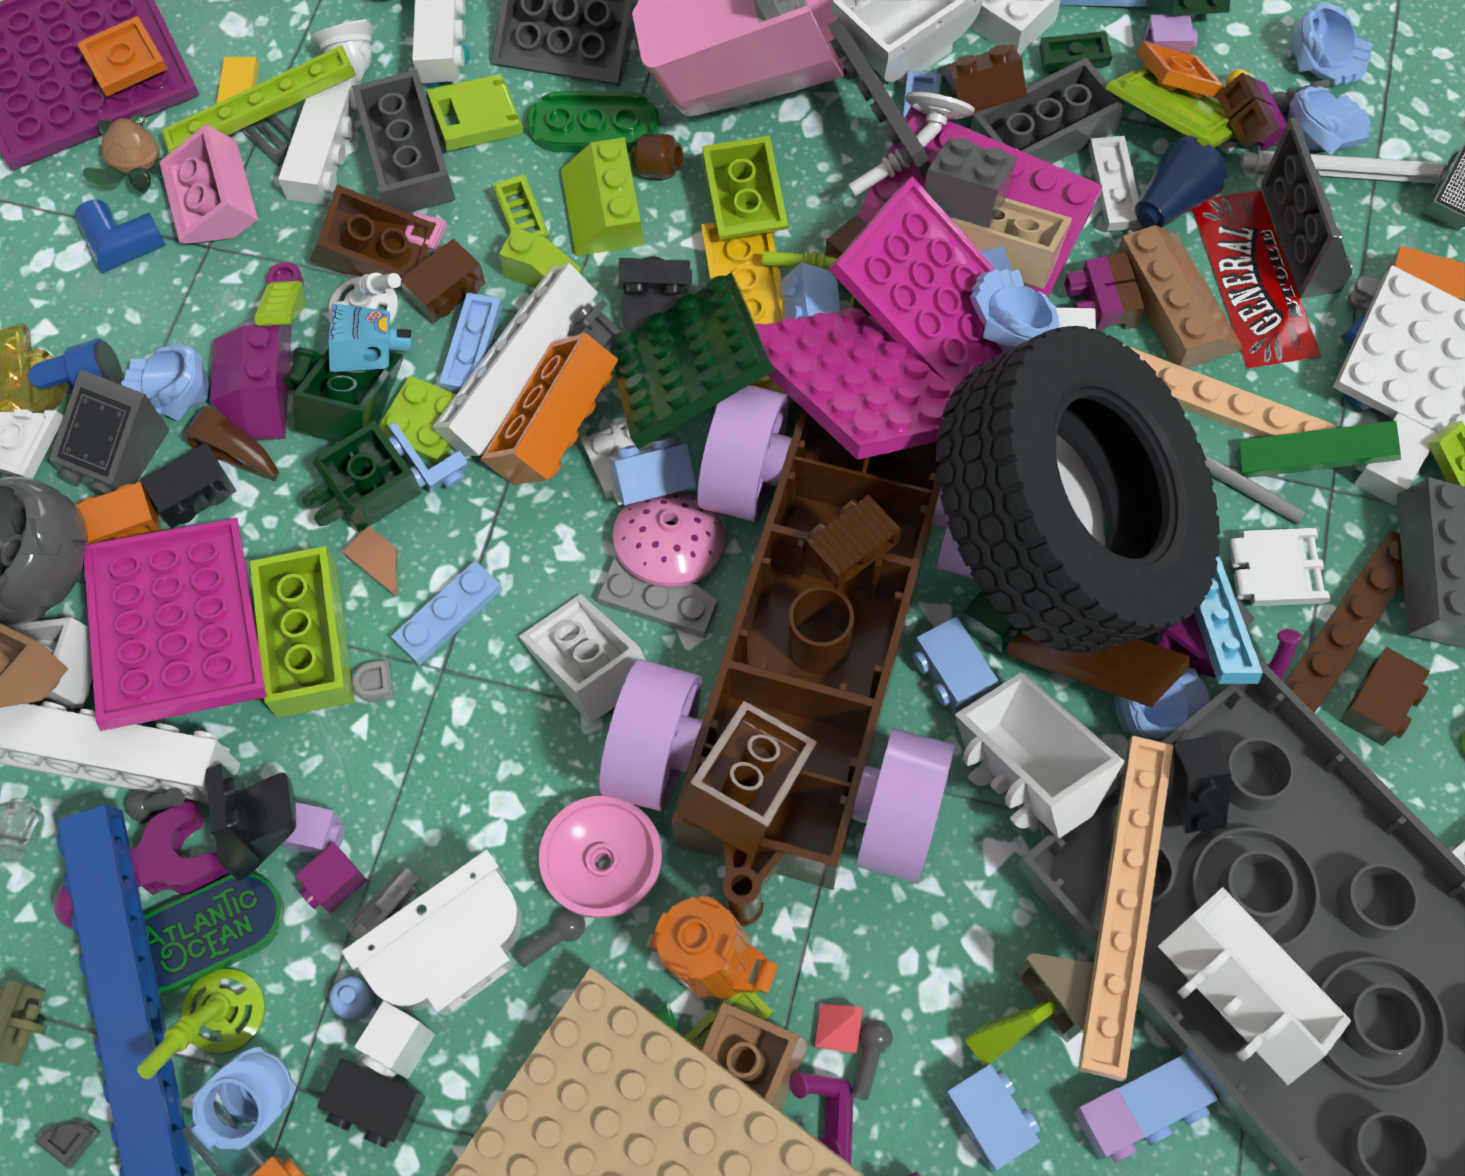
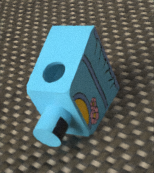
[329,304,411,372]

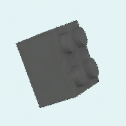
[924,138,1017,228]

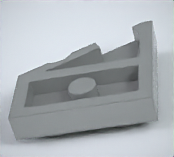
[345,866,419,940]

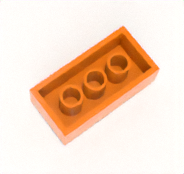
[480,332,618,485]

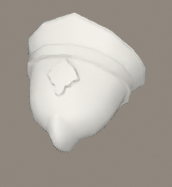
[310,19,374,83]

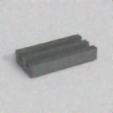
[240,114,294,167]

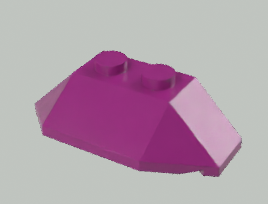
[210,315,292,441]

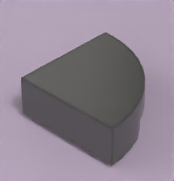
[35,1123,101,1169]

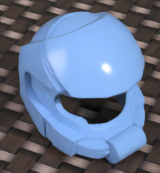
[190,1047,296,1151]

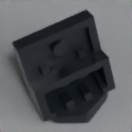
[618,256,692,331]
[206,763,297,881]

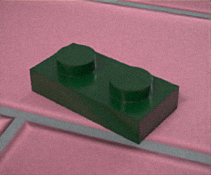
[1039,31,1112,73]

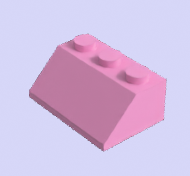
[159,124,258,244]

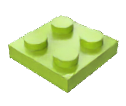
[379,375,456,464]

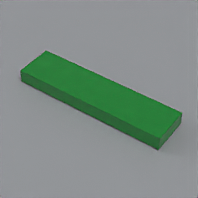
[1239,421,1401,478]

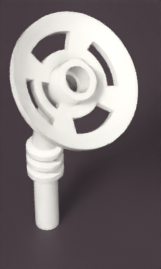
[848,92,975,196]
[328,273,401,325]

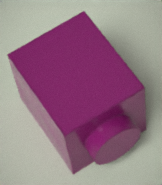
[295,842,368,913]

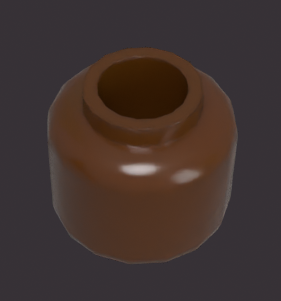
[631,134,684,179]

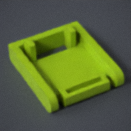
[426,74,523,152]

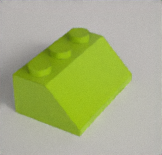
[561,137,644,257]

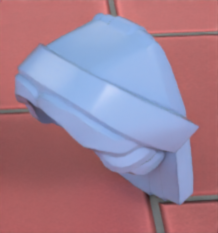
[1289,2,1373,86]
[1287,86,1371,155]
[970,269,1060,352]
[121,343,209,421]
[1114,667,1210,742]

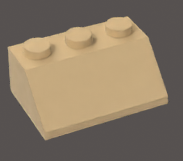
[951,198,1072,289]

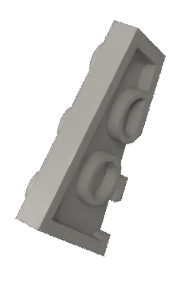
[597,554,718,638]

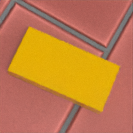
[216,57,260,104]

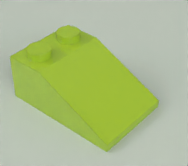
[702,136,789,240]

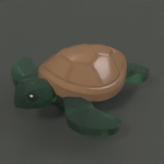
[83,114,163,194]

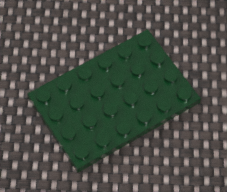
[610,272,775,450]

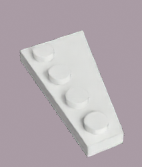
[0,409,64,479]

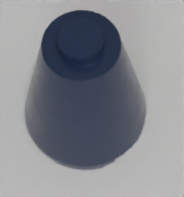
[1135,136,1228,228]

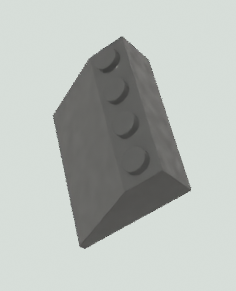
[492,0,638,85]
[1261,117,1353,299]

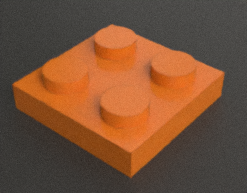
[77,16,167,97]
[1136,40,1224,98]

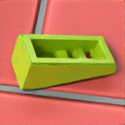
[492,174,549,238]
[254,281,306,326]
[965,1000,1057,1066]

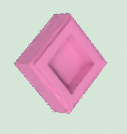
[405,212,447,253]

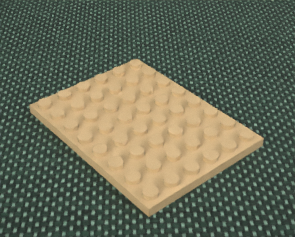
[447,967,865,1176]

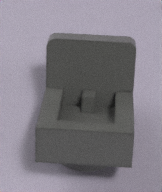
[569,299,622,352]

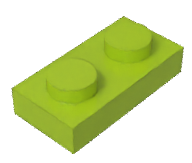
[1427,421,1465,487]

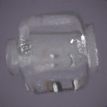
[0,798,45,861]

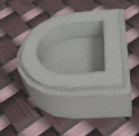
[352,659,395,703]

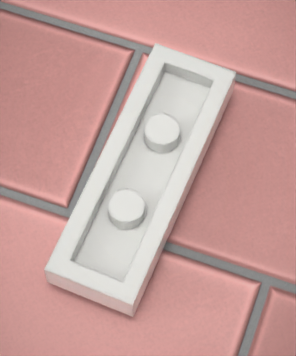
[1089,136,1142,231]

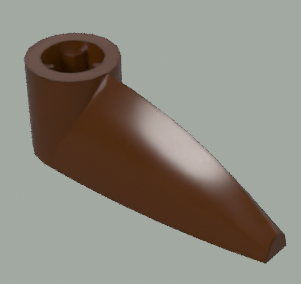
[182,406,279,482]

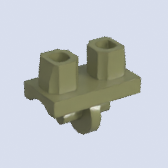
[0,980,47,1066]

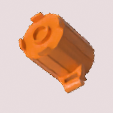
[647,895,779,1002]

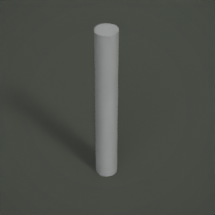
[1205,455,1306,524]

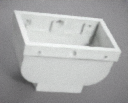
[832,0,983,85]
[341,849,522,1016]

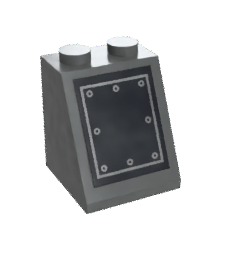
[49,370,170,496]

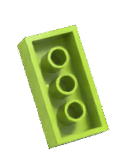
[250,546,355,718]

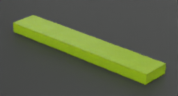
[161,45,356,154]

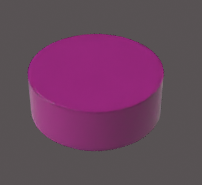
[266,262,304,285]

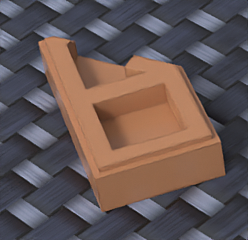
[343,526,398,597]

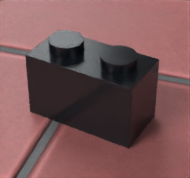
[140,443,237,529]
[1172,735,1232,833]
[317,1058,425,1149]

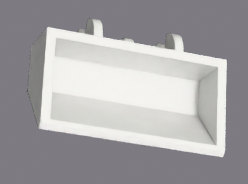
[955,673,1125,838]
[1158,887,1351,1085]

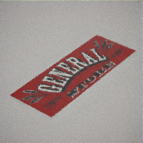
[1193,190,1322,369]

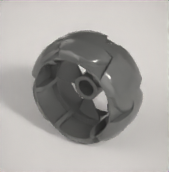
[0,476,88,624]

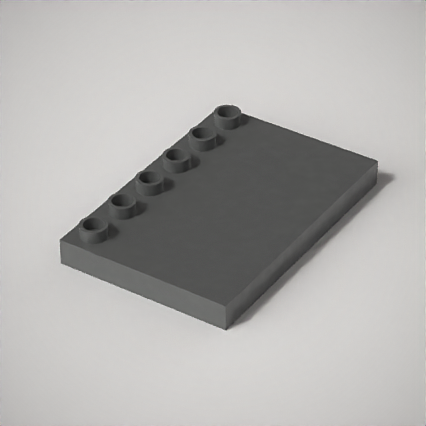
[1015,659,1465,1176]

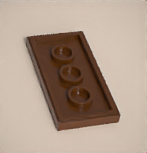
[1008,632,1190,708]

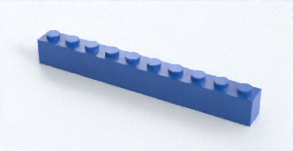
[56,805,195,1176]

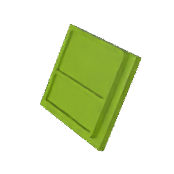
[1105,67,1235,148]

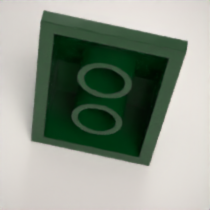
[292,348,403,441]

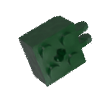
[302,420,422,533]

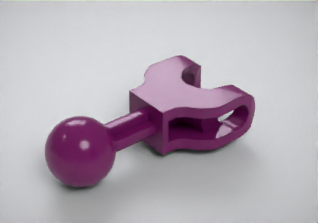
[53,802,228,930]

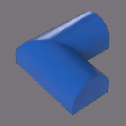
[75,200,166,273]

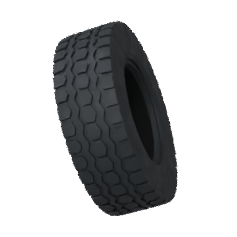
[936,326,1220,653]

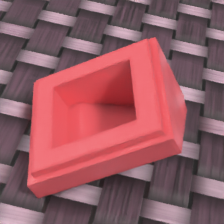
[815,1004,863,1054]

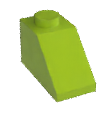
[499,227,582,288]

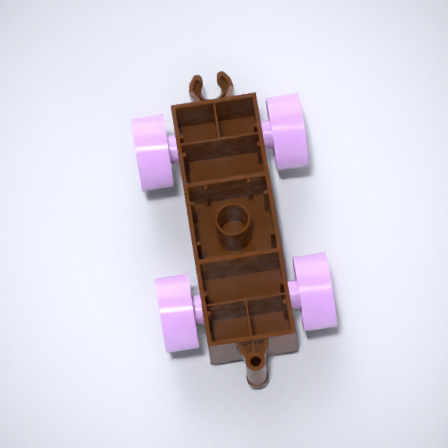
[599,385,973,927]

